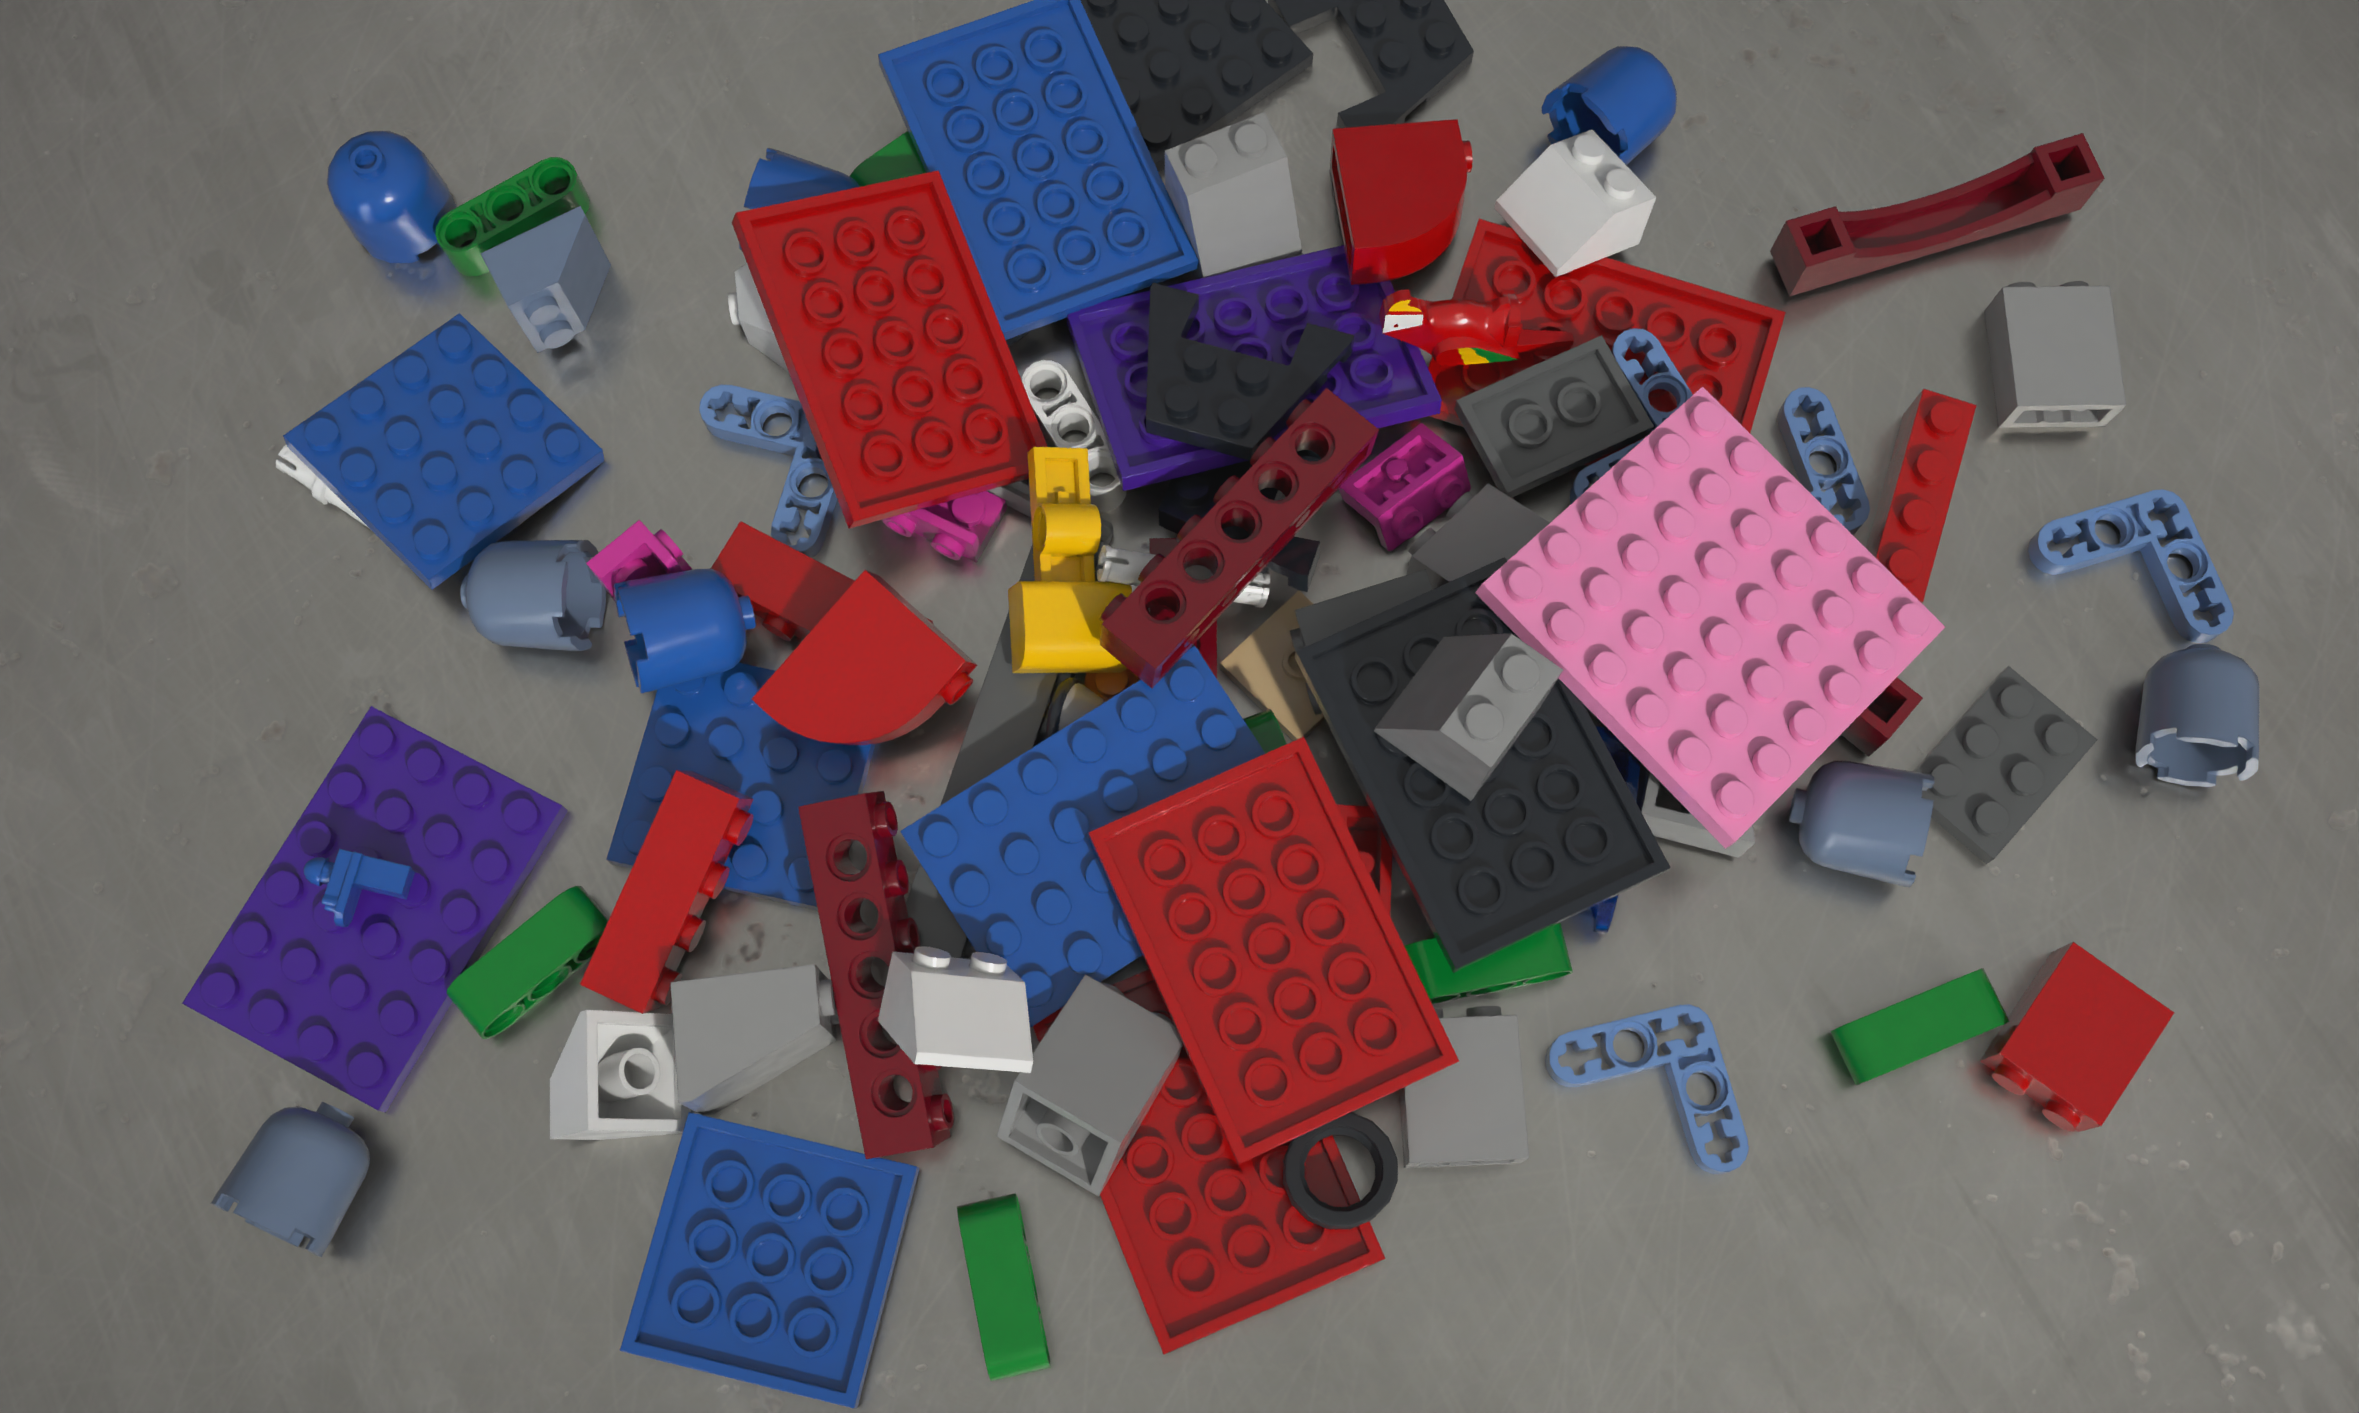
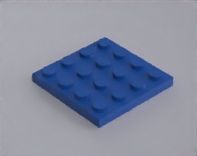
[283,313,605,590]
[606,663,876,911]
[620,1112,920,1409]

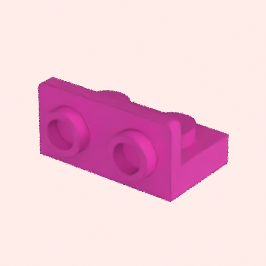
[1339,423,1471,551]
[882,491,1007,563]
[586,520,693,603]

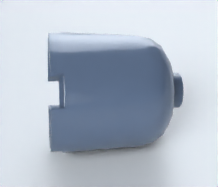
[461,540,606,651]
[2135,644,2259,787]
[1789,761,1934,888]
[211,1102,370,1257]

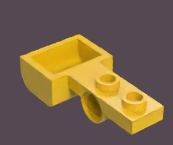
[1008,447,1132,673]

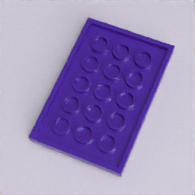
[1066,245,1442,491]
[182,706,568,1113]

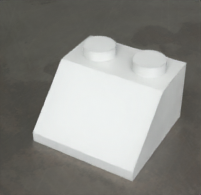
[1494,129,1656,277]
[878,946,1033,1073]

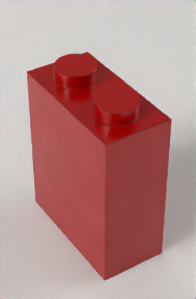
[1980,942,2174,1132]

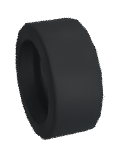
[1283,1112,1398,1229]

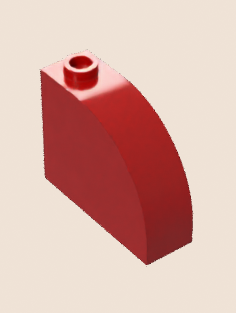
[1330,119,1473,285]
[752,570,977,745]

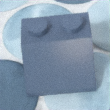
[480,206,611,353]

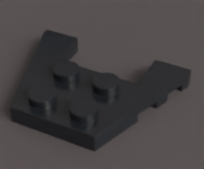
[1268,0,1474,128]
[1146,283,1354,461]
[1158,450,1321,592]

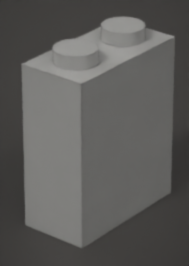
[1984,281,2126,428]
[1399,1006,1529,1168]

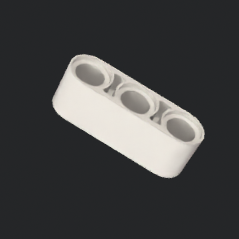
[1022,360,1127,512]

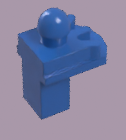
[303,849,415,927]

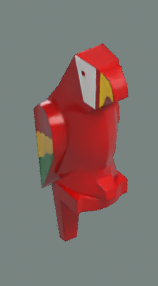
[1379,289,1574,367]

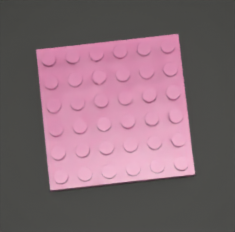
[1475,386,1945,849]

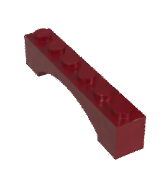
[1770,133,2105,296]

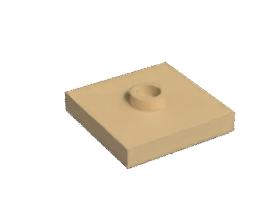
[1220,590,1325,741]

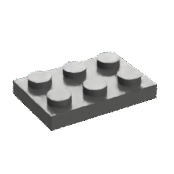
[1454,335,1654,498]
[1914,666,2098,864]

